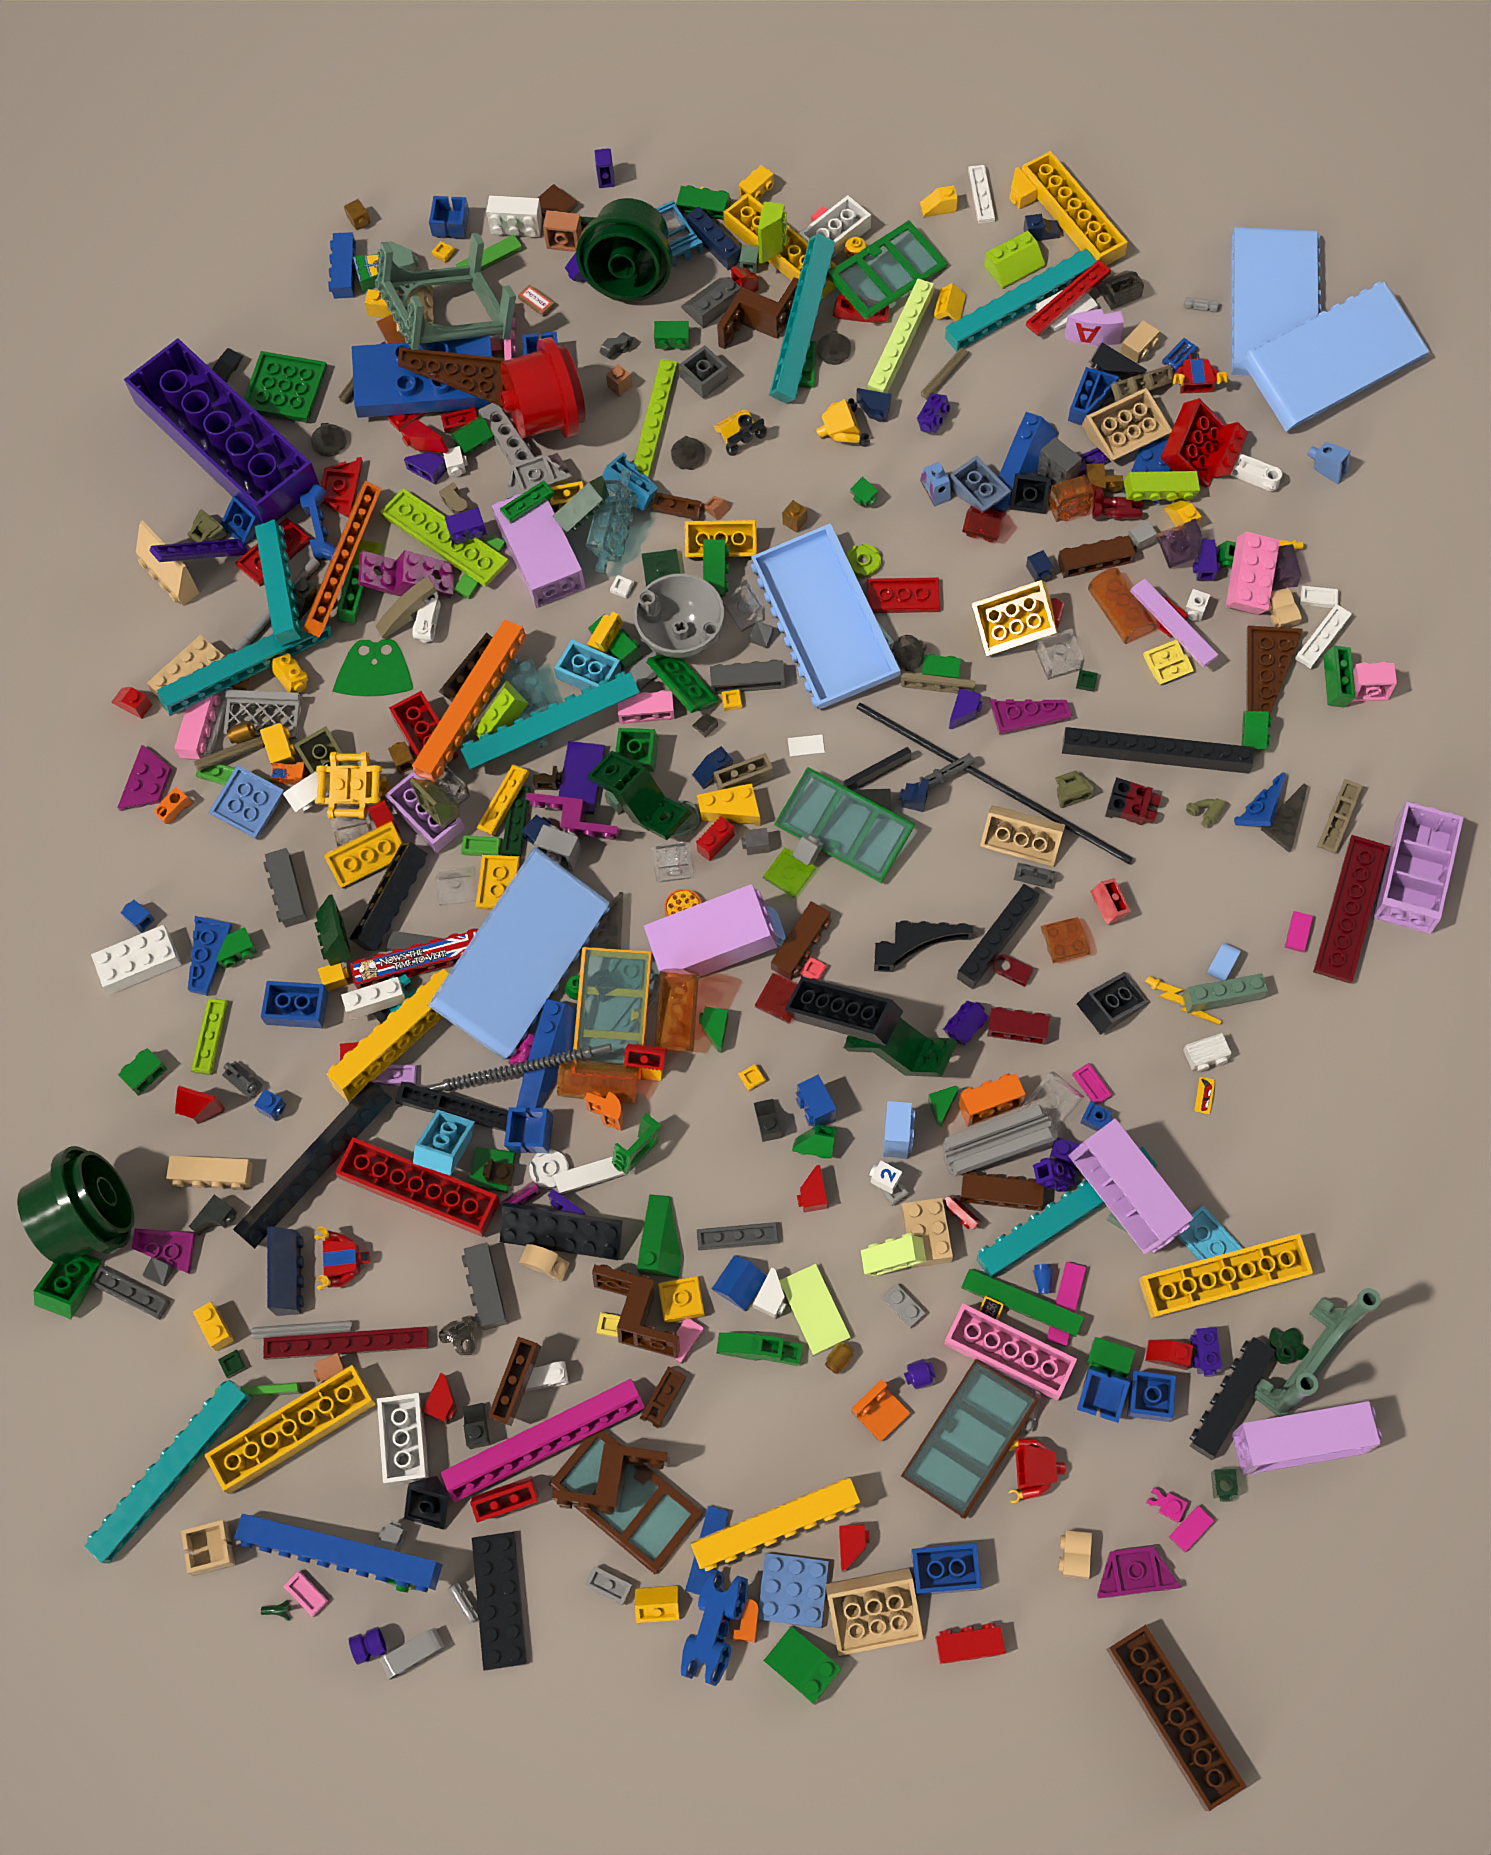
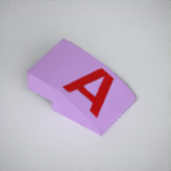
[1065,309,1124,345]

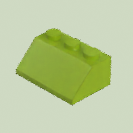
[758,201,788,263]
[984,230,1045,289]
[473,681,528,740]

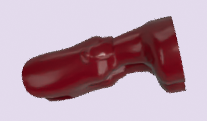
[1092,487,1144,520]

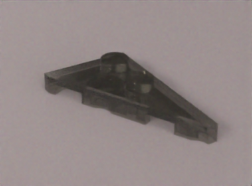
[1261,783,1308,852]
[587,892,624,950]

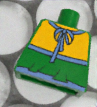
[353,254,379,292]

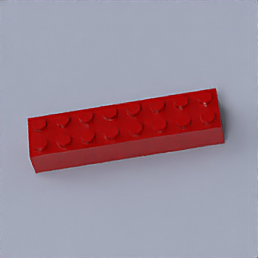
[335,1137,500,1237]

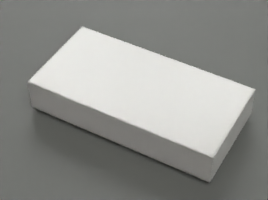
[1300,586,1338,608]

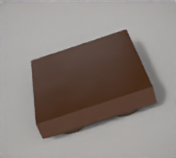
[538,184,578,218]

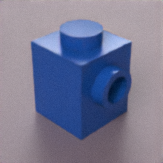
[254,1089,286,1121]

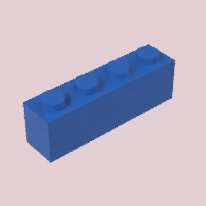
[328,232,356,299]

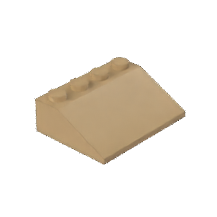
[1082,388,1172,462]
[136,520,200,606]
[825,1568,923,1656]

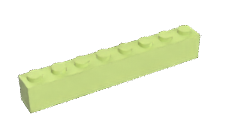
[867,279,934,393]

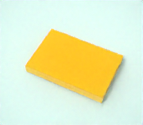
[476,855,520,910]

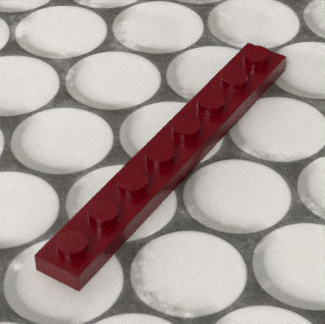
[263,1327,428,1360]

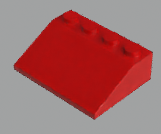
[1160,398,1225,487]

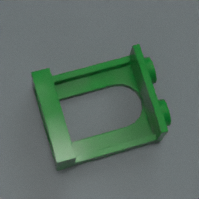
[612,1113,661,1175]

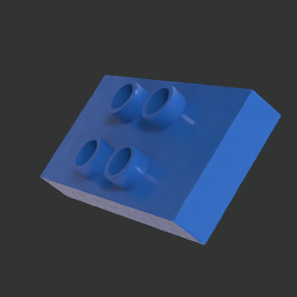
[352,336,493,418]

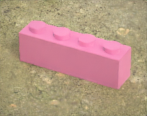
[174,693,220,760]

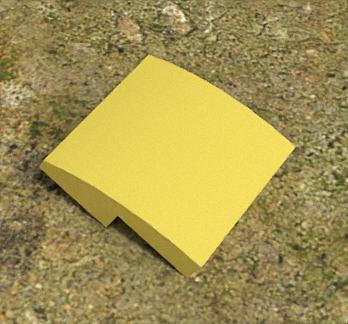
[1143,640,1194,685]

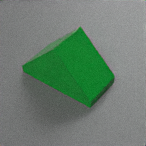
[928,1086,959,1127]

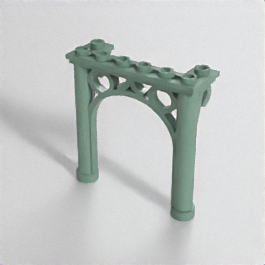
[1251,1288,1381,1417]

